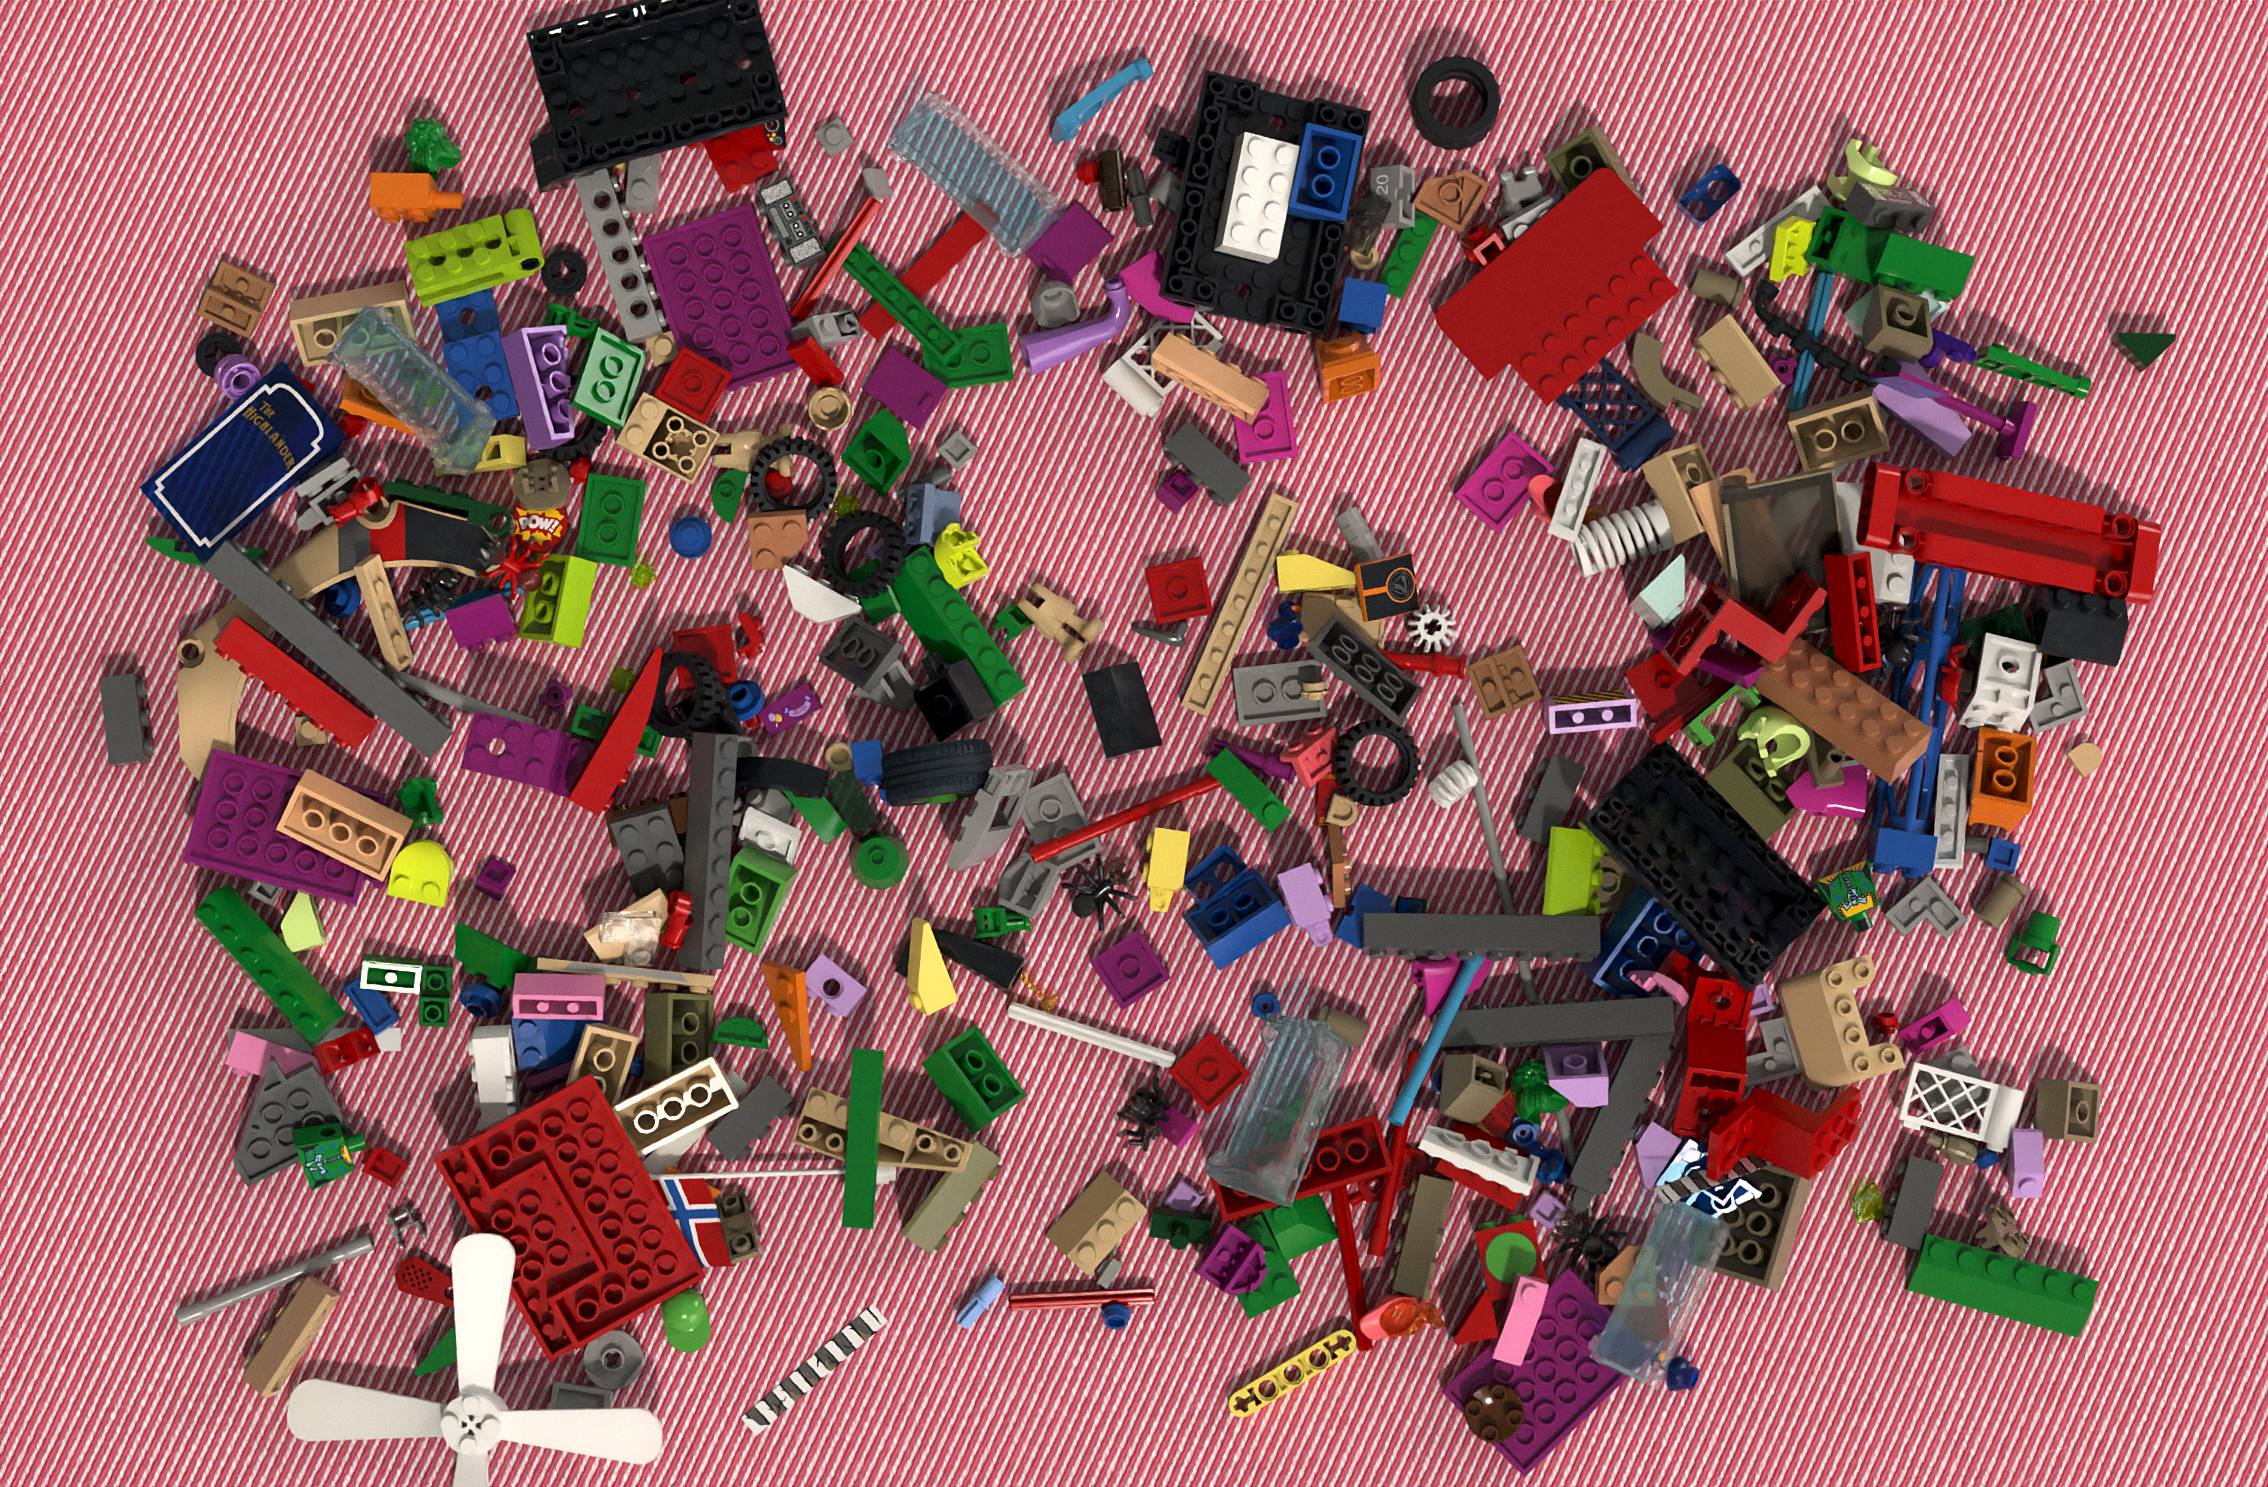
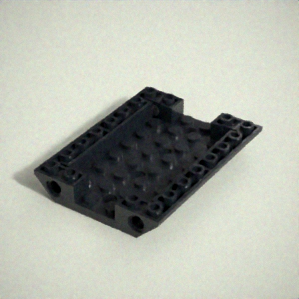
[526,0,789,180]
[1158,70,1371,336]
[1578,741,1827,994]

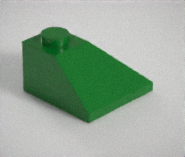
[840,408,912,497]
[1262,1194,1339,1262]

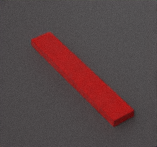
[857,200,1001,342]

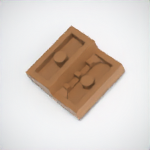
[197,260,277,339]
[1465,644,1544,721]

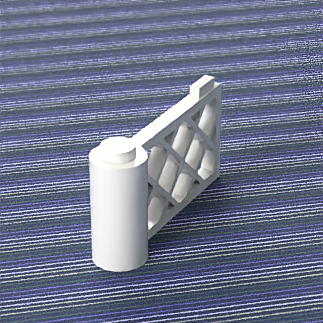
[1102,311,1223,418]
[1897,1061,2025,1153]

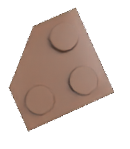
[1413,169,1490,235]
[747,509,808,570]
[1328,825,1350,908]
[1595,1245,1656,1306]

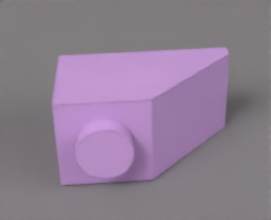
[1633,1121,1682,1190]
[2006,1129,2045,1198]

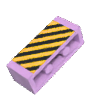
[1543,690,1637,734]

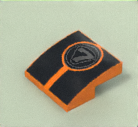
[1355,552,1420,622]

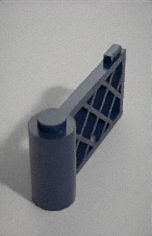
[1555,358,1676,474]

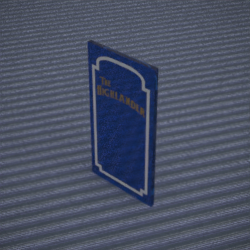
[139,361,347,564]

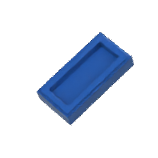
[342,975,401,1036]

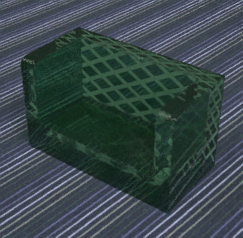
[826,769,880,836]

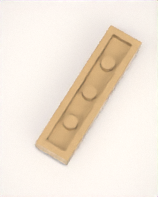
[353,554,414,673]

